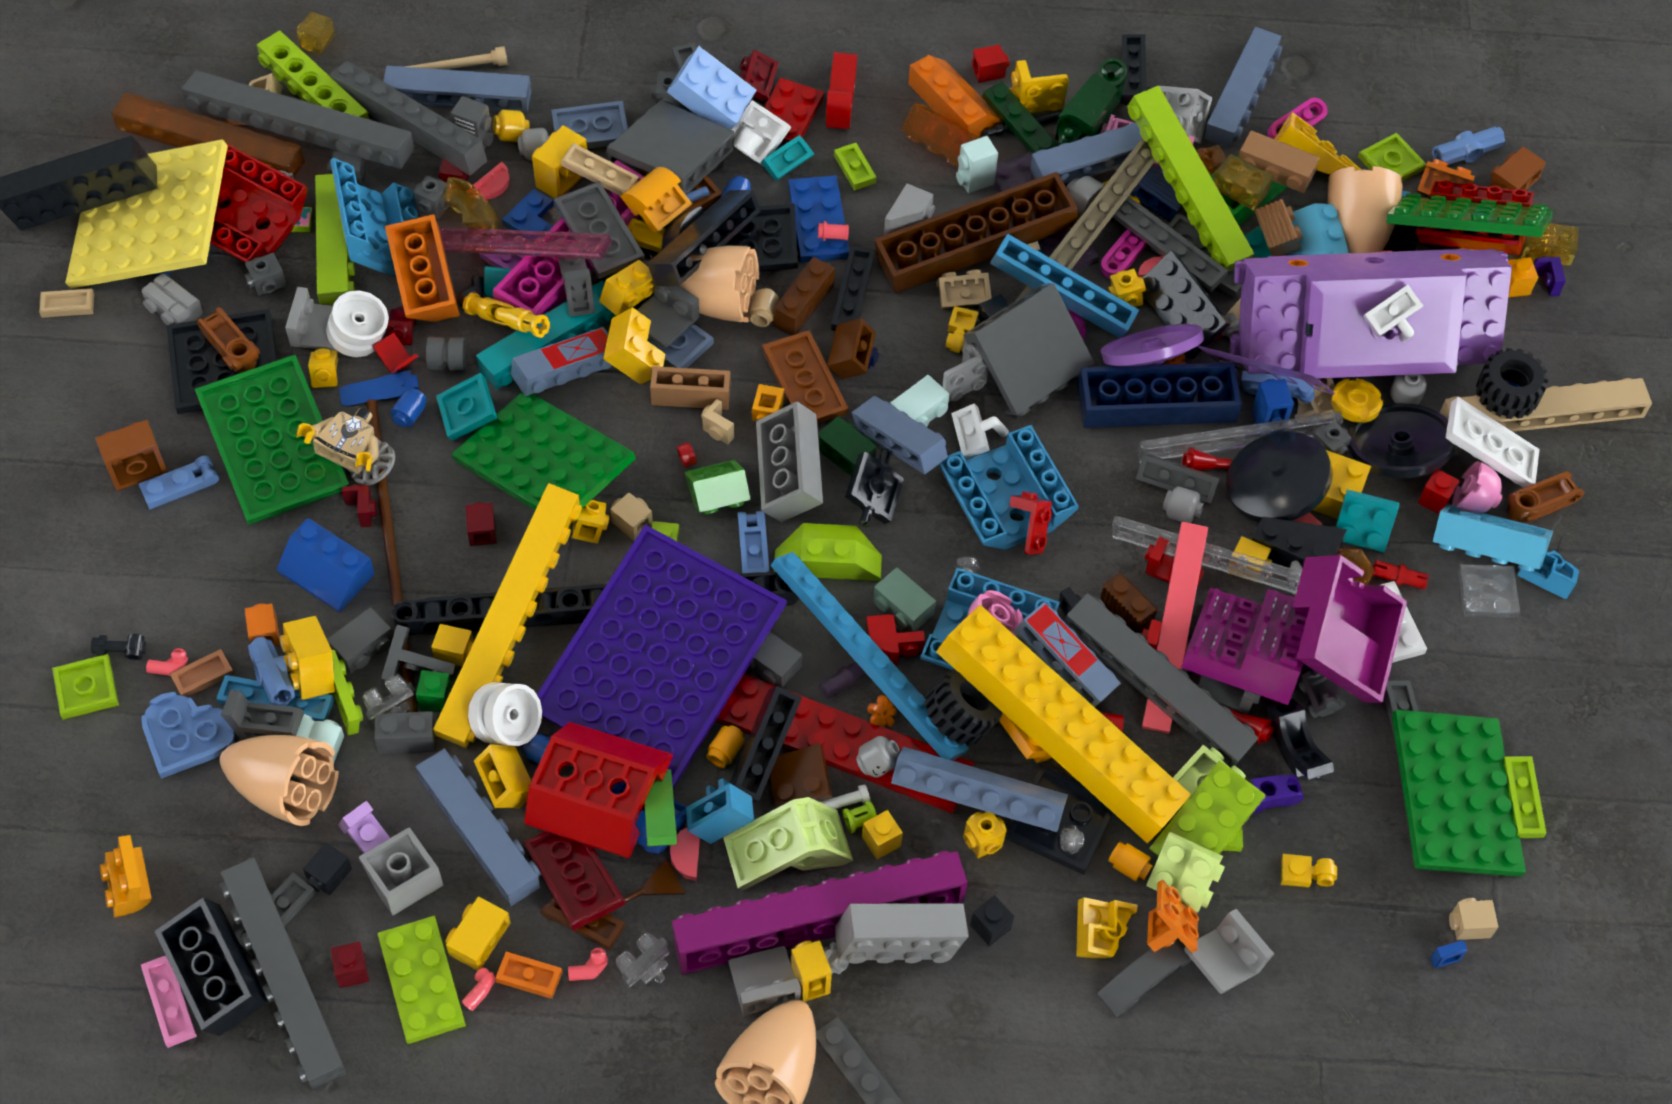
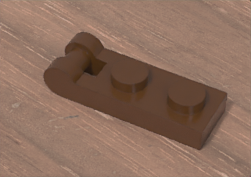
[540,894,625,951]

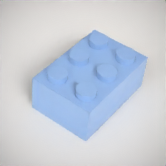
[667,46,756,129]

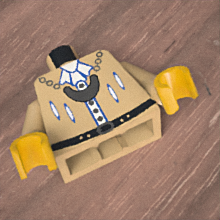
[296,408,379,474]

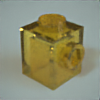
[297,12,335,54]

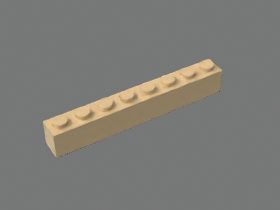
[1440,378,1652,432]

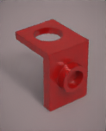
[372,333,418,374]

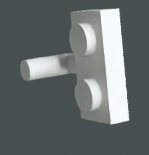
[1363,285,1423,342]
[951,403,1009,459]

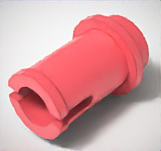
[818,221,849,241]

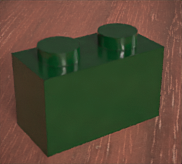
[818,416,877,476]

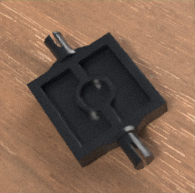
[845,448,904,527]

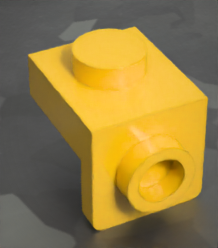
[308,348,338,388]

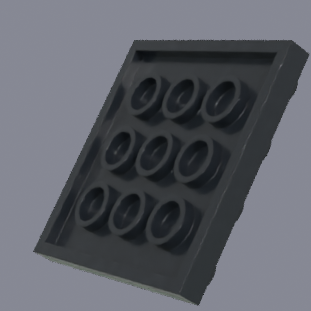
[166,309,277,414]

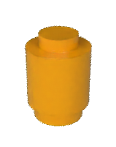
[706,725,745,768]
[1108,842,1153,882]

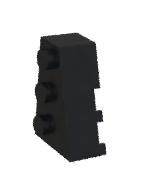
[1252,516,1347,571]

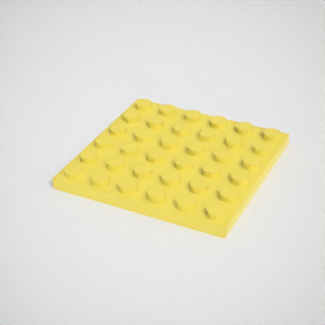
[65,139,227,289]

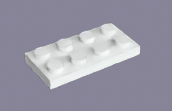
[1446,397,1540,488]

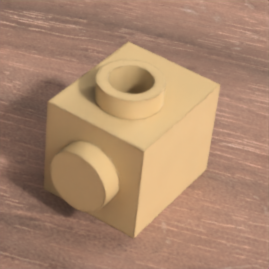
[610,493,653,541]
[1449,898,1498,940]

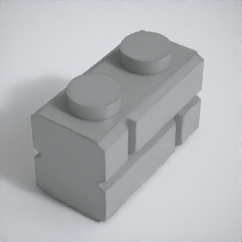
[142,273,203,325]

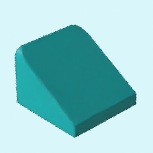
[484,266,510,297]

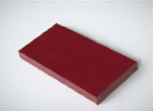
[523,831,626,931]

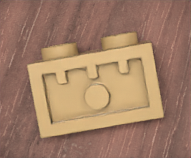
[936,270,991,309]

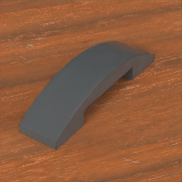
[1097,938,1192,1018]

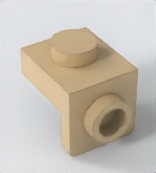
[701,399,734,445]

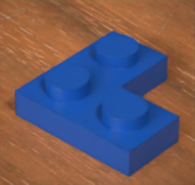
[502,189,553,245]

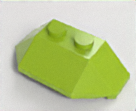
[774,523,882,581]

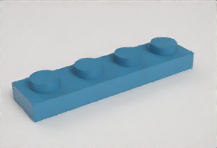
[216,675,334,721]

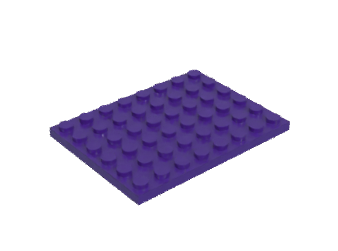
[537,525,787,790]

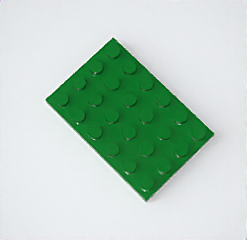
[1386,193,1553,237]
[195,355,349,525]
[451,392,636,510]
[1391,710,1526,877]

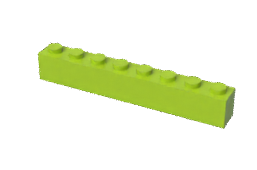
[1127,85,1254,271]

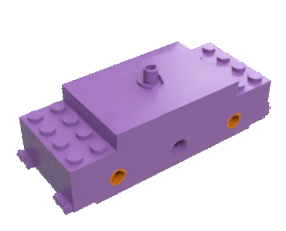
[1229,249,1512,378]

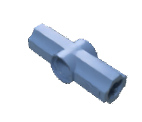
[1431,127,1506,165]
[248,636,295,706]

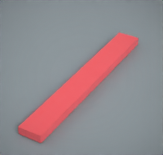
[1141,522,1208,734]

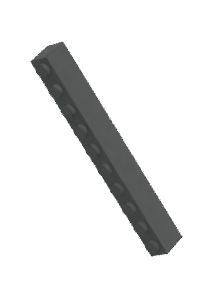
[181,70,414,169]

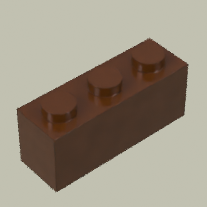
[773,257,835,335]

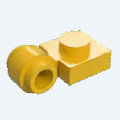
[945,306,979,353]
[1281,854,1337,887]

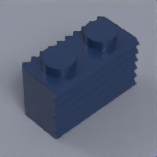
[1130,166,1182,221]

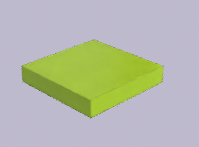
[1358,133,1427,182]
[52,654,119,720]

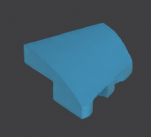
[1517,550,1579,599]

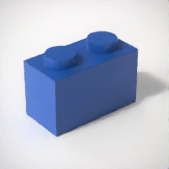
[1251,378,1294,436]

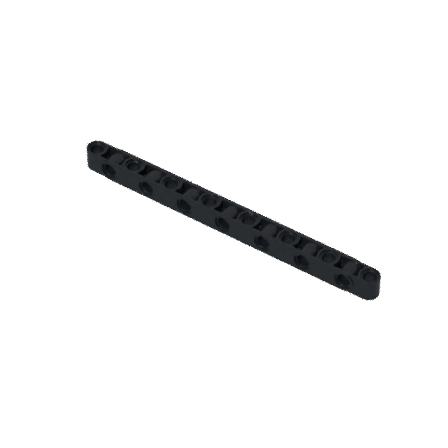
[391,572,799,635]

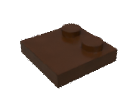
[770,743,833,808]

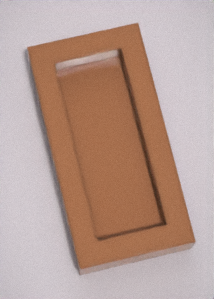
[170,649,234,698]

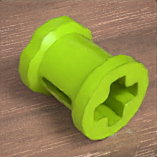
[842,800,877,834]

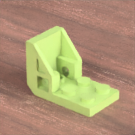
[723,797,853,890]

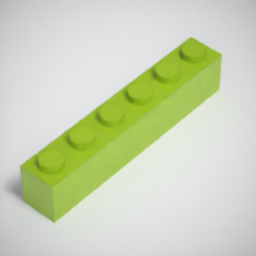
[315,174,355,306]

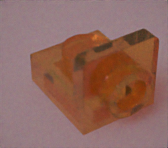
[1335,549,1374,585]

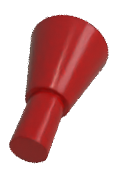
[1182,448,1232,471]
[1227,707,1274,745]

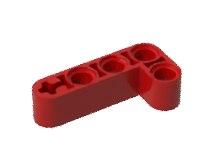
[826,52,858,130]

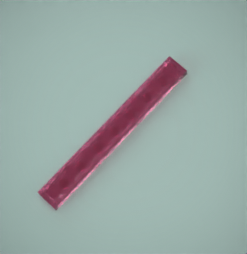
[440,227,612,259]

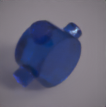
[868,347,879,369]

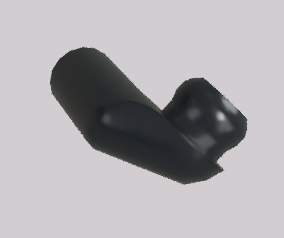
[456,276,484,307]

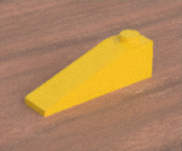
[1274,112,1362,175]

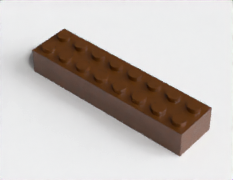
[874,172,1078,293]

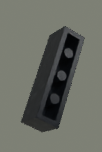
[730,686,802,803]

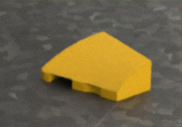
[1076,897,1138,958]

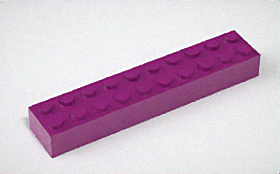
[672,851,968,975]

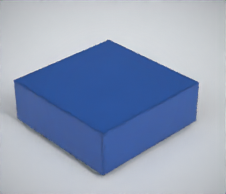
[1430,940,1468,968]

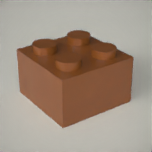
[95,420,168,491]

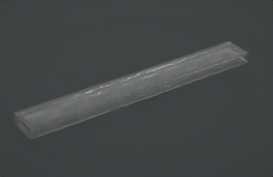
[1137,412,1343,463]
[1112,516,1302,594]

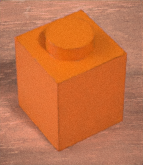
[245,603,281,646]

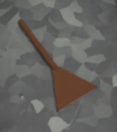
[623,858,685,903]

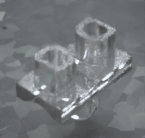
[362,673,415,720]
[616,932,669,988]

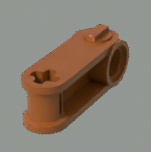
[196,307,260,373]
[1507,471,1585,524]

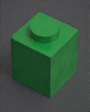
[416,670,453,713]

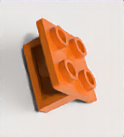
[1417,159,1475,195]
[1147,880,1199,953]

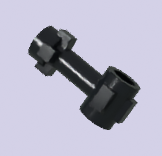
[91,634,147,660]

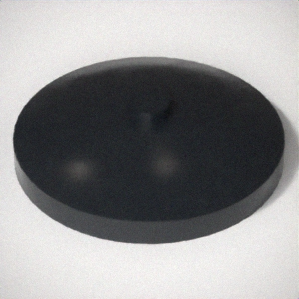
[1349,403,1455,478]
[1226,431,1333,522]

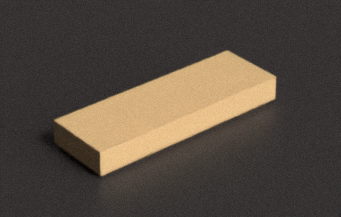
[561,143,639,196]

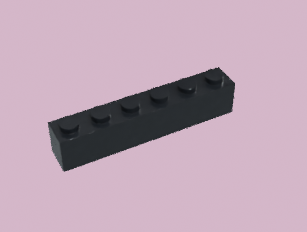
[647,190,760,286]

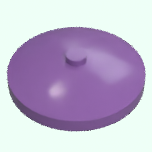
[1101,324,1204,366]

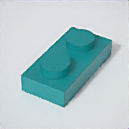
[761,135,814,182]

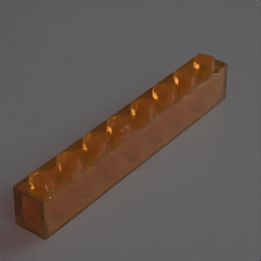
[111,92,305,179]

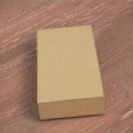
[39,288,94,318]

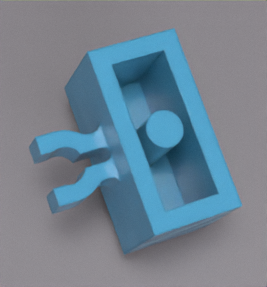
[686,778,754,844]

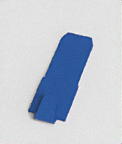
[339,370,419,406]

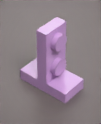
[338,800,390,854]

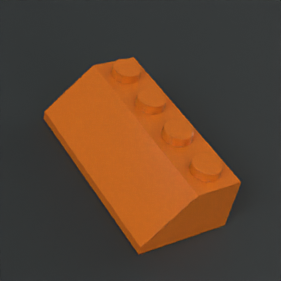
[908,55,1004,143]
[385,214,460,322]

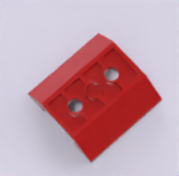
[210,144,308,263]
[1416,180,1534,255]
[524,722,673,859]

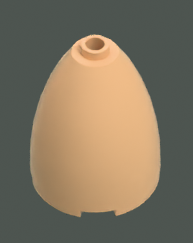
[1328,166,1403,253]
[680,246,759,322]
[220,735,339,826]
[715,1000,816,1104]

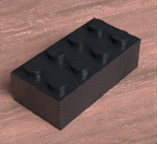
[154,897,268,1036]

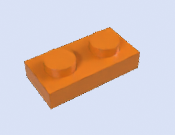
[495,952,562,999]

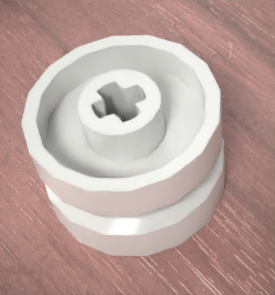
[326,291,389,357]
[468,682,542,746]

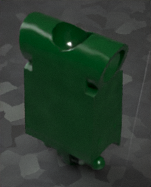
[1055,58,1126,145]

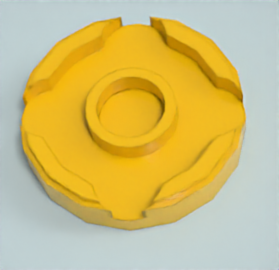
[1331,378,1383,423]

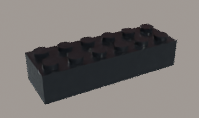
[0,135,157,231]

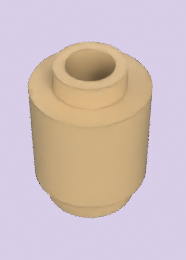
[749,288,779,327]

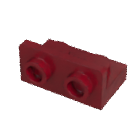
[738,49,779,102]

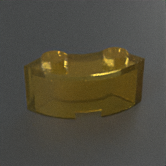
[444,177,498,235]

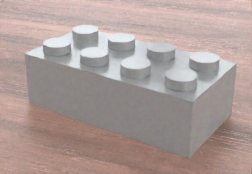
[756,402,823,522]
[834,904,968,964]

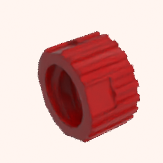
[676,442,697,468]

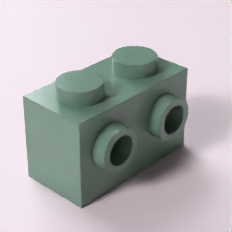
[873,567,936,632]

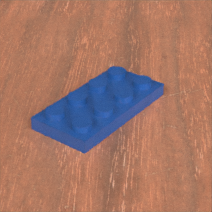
[788,175,850,263]

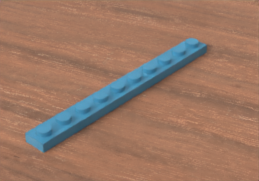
[771,552,969,761]

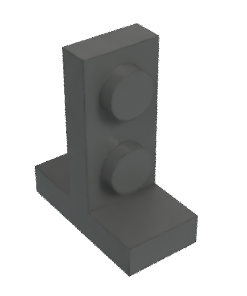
[558,250,595,317]
[381,625,457,682]
[221,690,304,740]

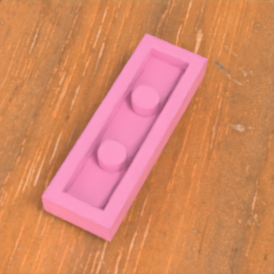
[141,955,197,1048]

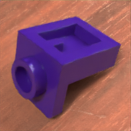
[1533,257,1566,296]

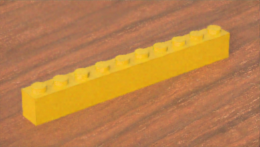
[433,483,582,749]

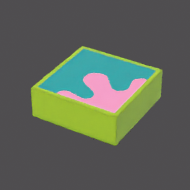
[291,207,313,232]

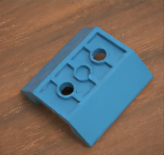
[330,158,419,276]
[938,425,1079,550]
[920,568,1060,670]

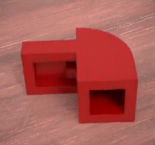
[865,614,925,666]

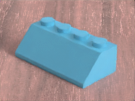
[1288,203,1349,256]
[1433,504,1553,571]

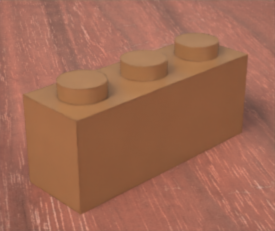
[1236,130,1320,193]
[650,366,731,410]

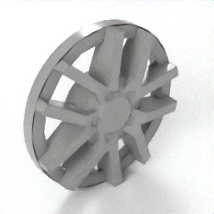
[348,440,395,486]

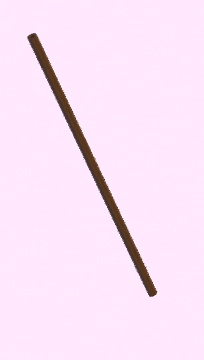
[366,399,418,713]

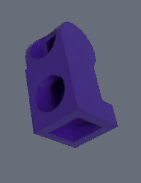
[1250,775,1304,814]

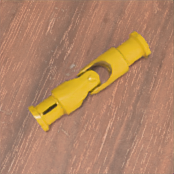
[463,292,550,338]

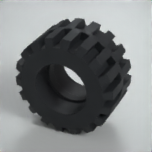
[1476,348,1549,419]
[925,669,1002,746]

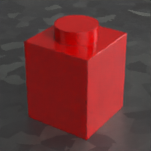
[971,44,1009,83]
[1418,469,1460,515]

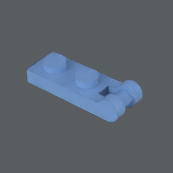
[1241,371,1315,403]
[139,456,219,510]
[738,511,770,573]

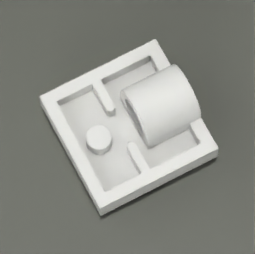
[731,100,791,167]

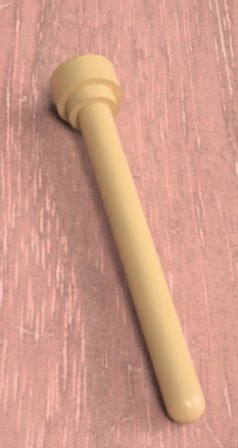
[405,46,508,70]

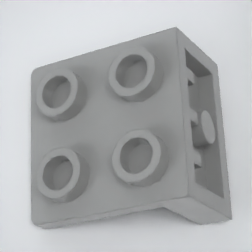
[1159,86,1212,144]
[285,287,339,352]
[943,340,988,402]
[1184,909,1274,994]
[729,946,801,1016]

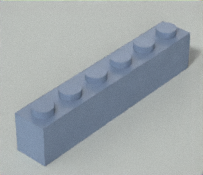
[1203,27,1283,149]
[383,66,531,114]
[1030,123,1142,184]
[891,747,1068,832]
[415,748,541,906]

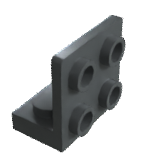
[637,281,699,348]

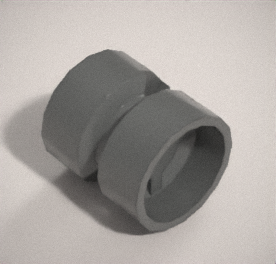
[426,337,467,371]

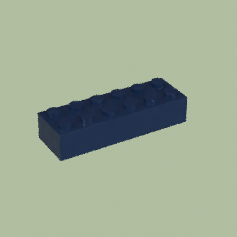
[1078,362,1242,428]

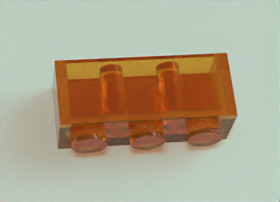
[901,104,980,166]

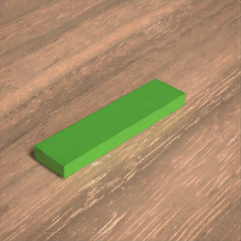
[645,769,677,846]

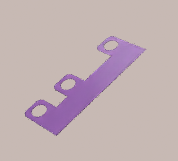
[1197,345,1335,394]

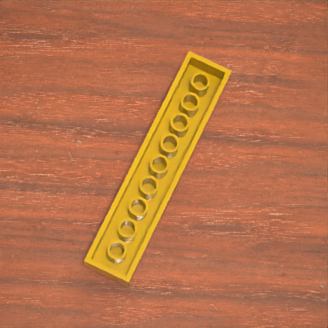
[936,605,1191,844]

